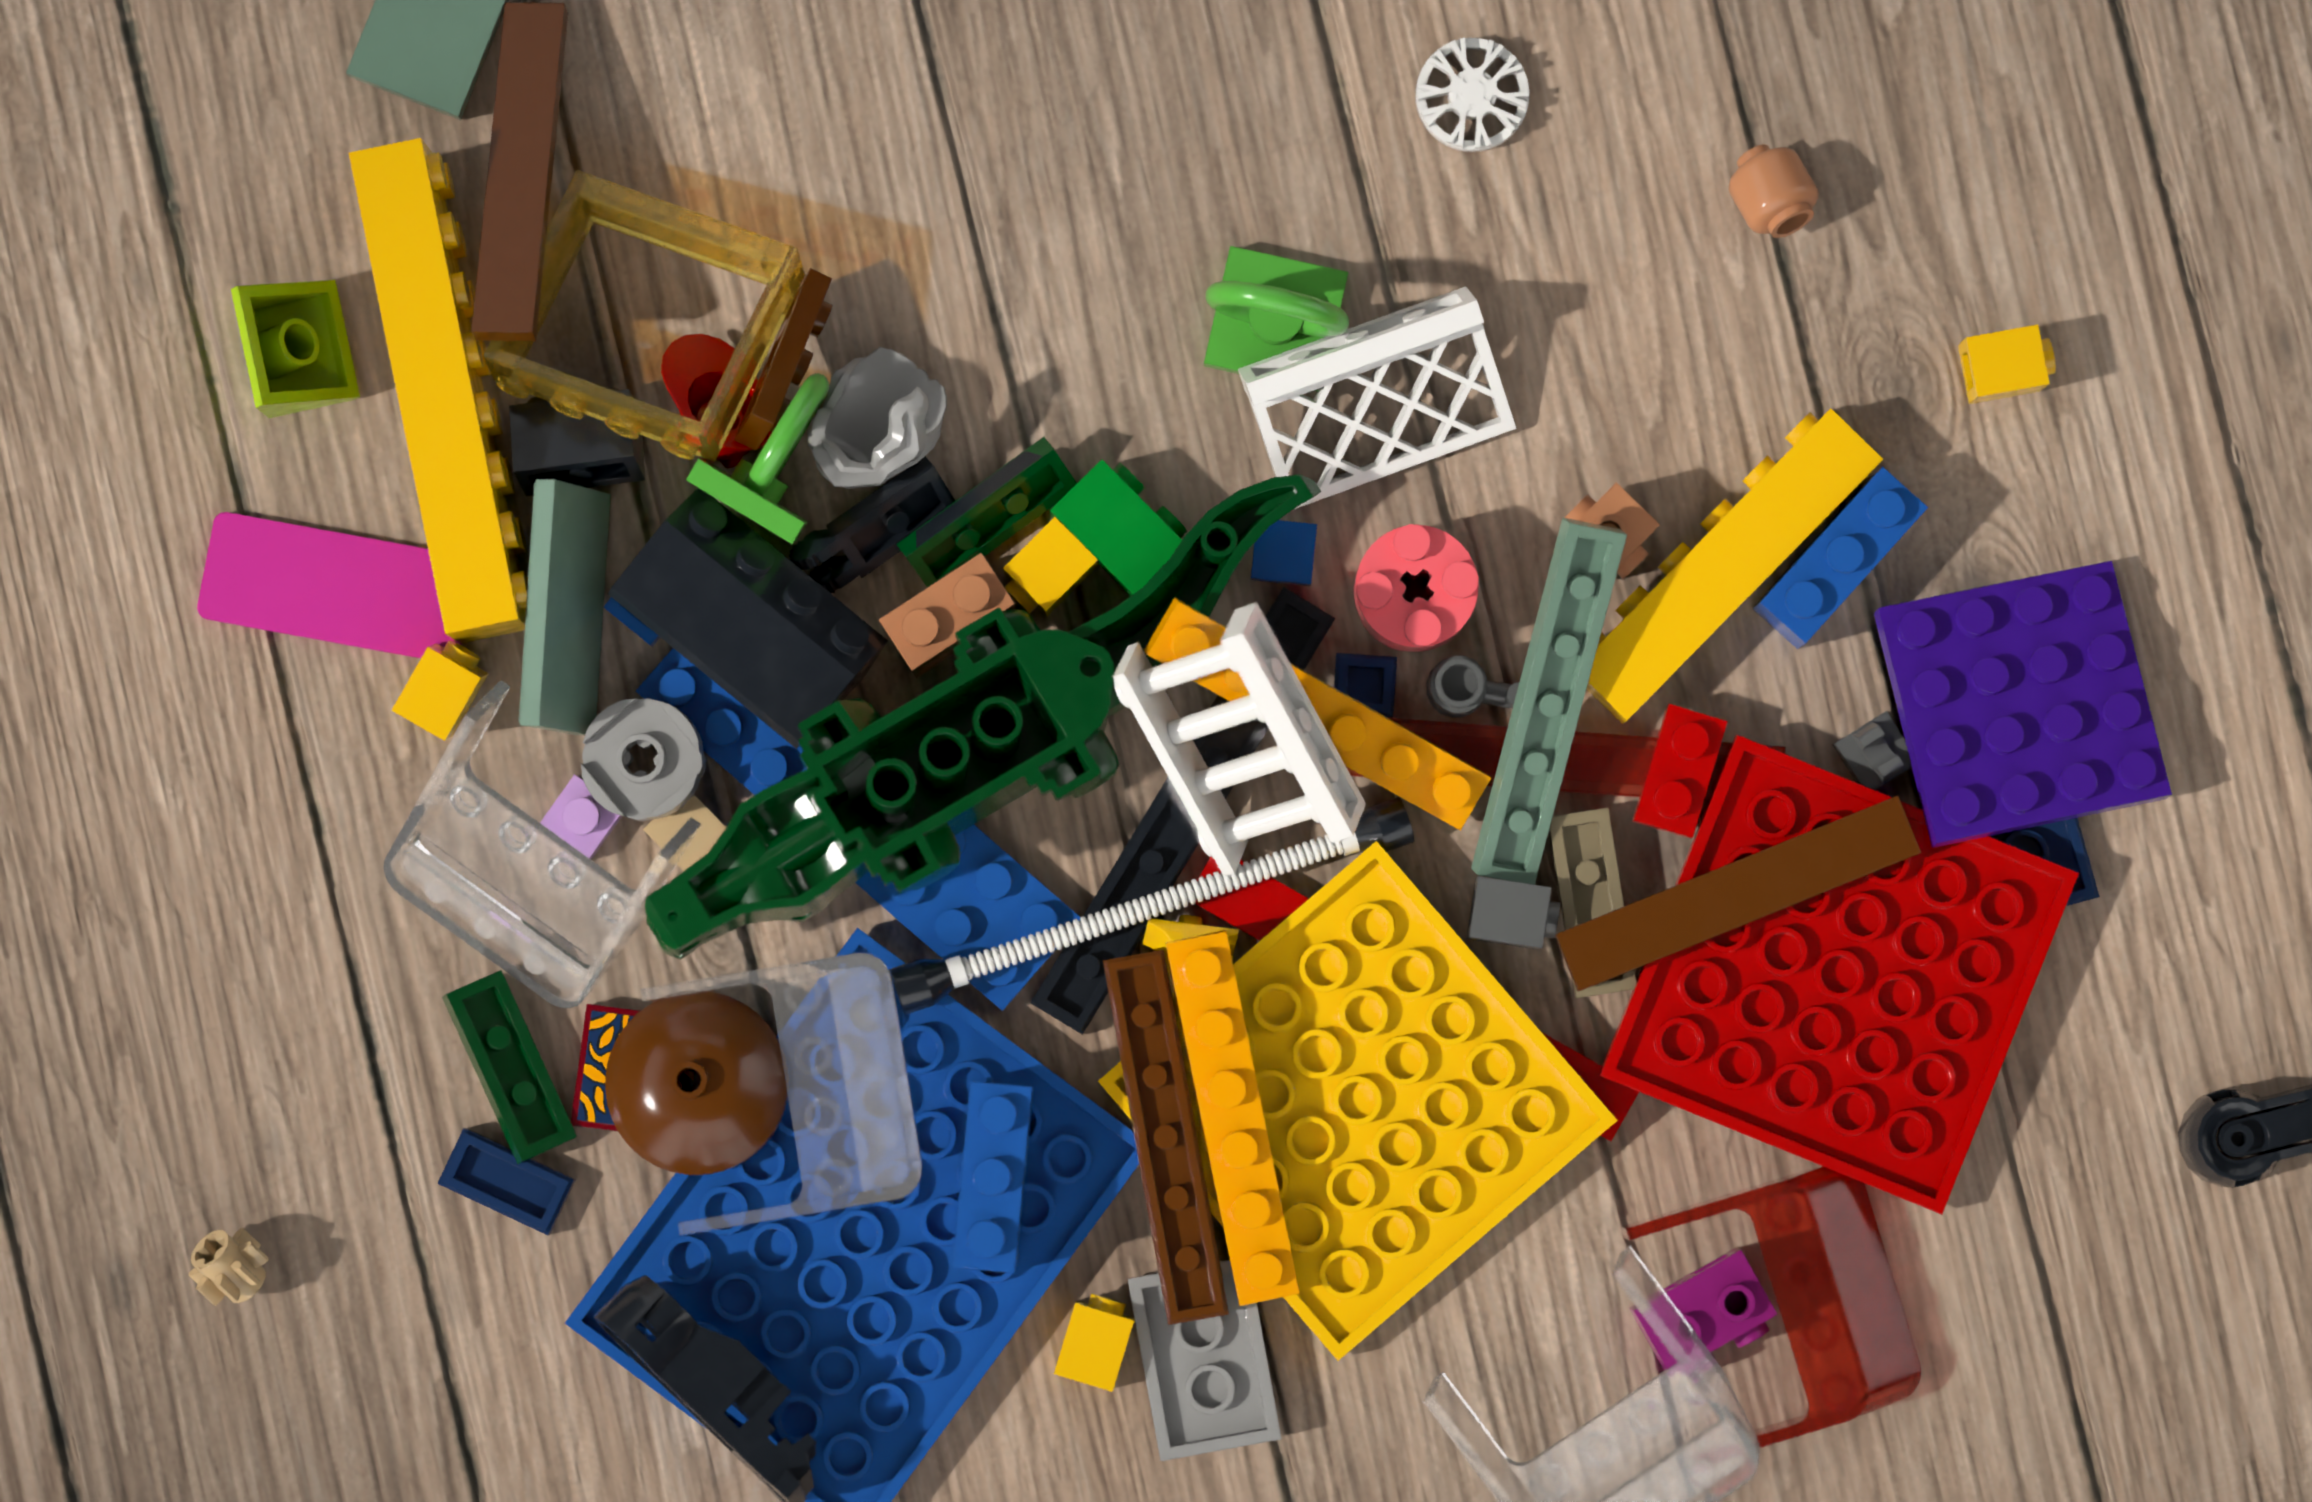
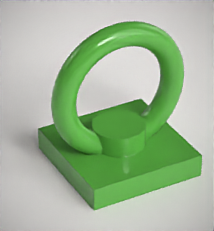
[1204,246,1349,391]
[686,373,829,544]

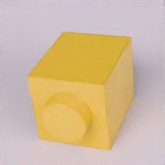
[1958,324,2056,404]
[1003,517,1099,616]
[392,640,489,741]
[1054,1293,1135,1392]

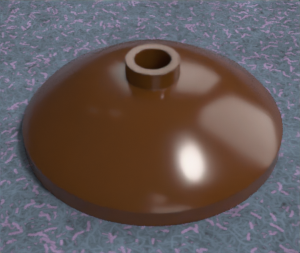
[605,991,789,1175]

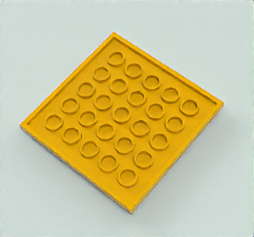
[1098,841,1618,1361]

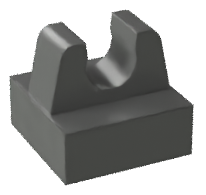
[1833,711,1912,790]

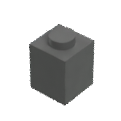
[1466,876,1560,950]

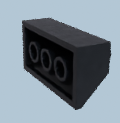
[608,488,888,749]

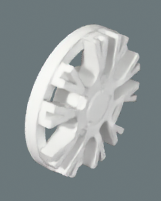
[1416,38,1529,152]

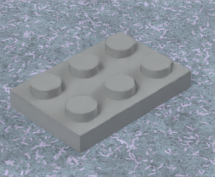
[1128,1260,1282,1461]

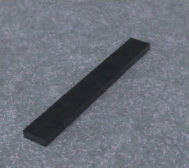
[1031,587,1335,1035]

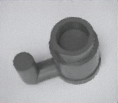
[1426,656,1519,718]

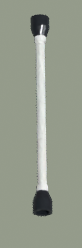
[889,797,1415,1015]

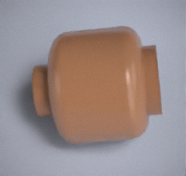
[1728,144,1819,238]

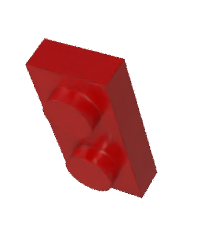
[1632,703,1728,839]

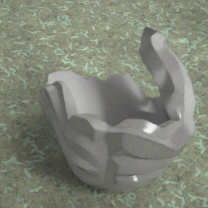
[807,346,947,489]

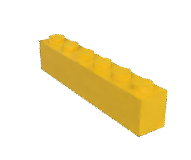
[1586,408,1883,724]

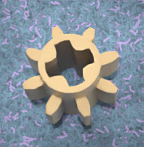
[189,1227,268,1306]

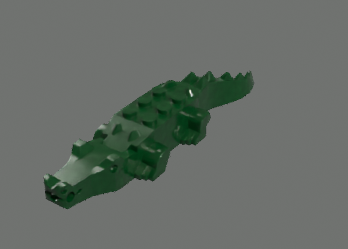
[644,474,1321,960]

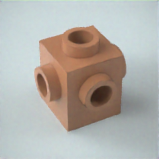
[1565,482,1660,580]

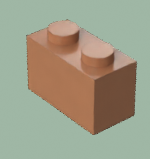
[879,553,1017,678]

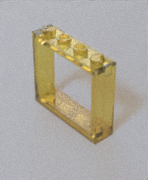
[483,170,805,462]

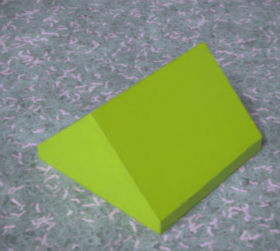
[231,280,360,418]

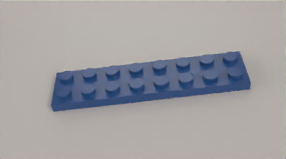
[636,648,1081,1011]

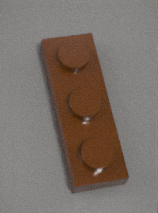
[734,268,833,450]

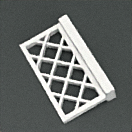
[1238,286,1516,510]

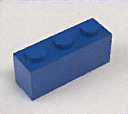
[1753,467,1928,649]
[952,1081,1034,1273]

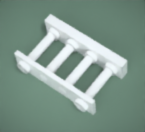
[1113,602,1366,877]

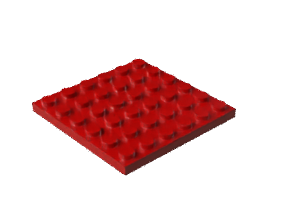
[1599,735,2079,1215]

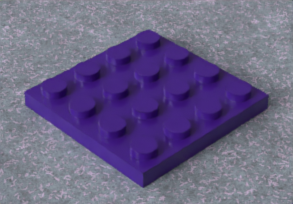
[1874,561,2172,848]

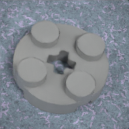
[581,698,707,821]

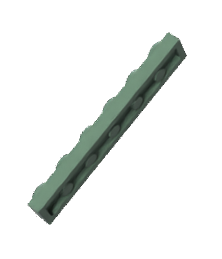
[1471,518,1627,885]

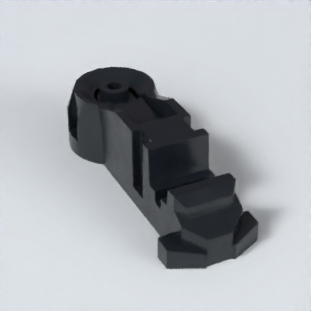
[2178,1084,2312,1188]
[593,1275,816,1502]

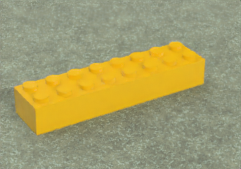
[349,138,528,643]

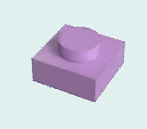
[539,774,622,860]

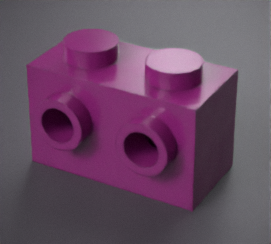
[1629,1248,1778,1378]

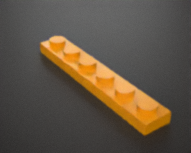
[1144,598,1491,831]
[1165,930,1300,1306]

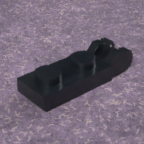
[788,456,956,593]

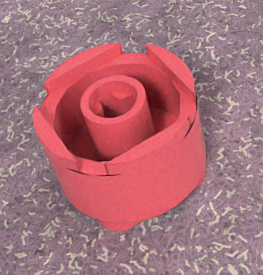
[1354,524,1479,652]

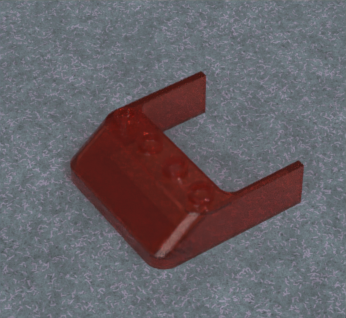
[1620,1166,1921,1467]

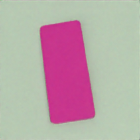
[197,512,463,659]

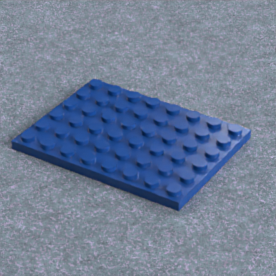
[565,928,1139,1502]

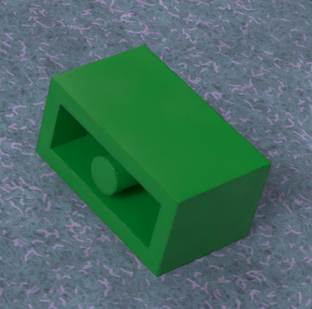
[1050,459,1188,596]

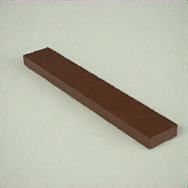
[471,2,568,341]
[1554,796,1921,991]
[1103,950,1229,1325]

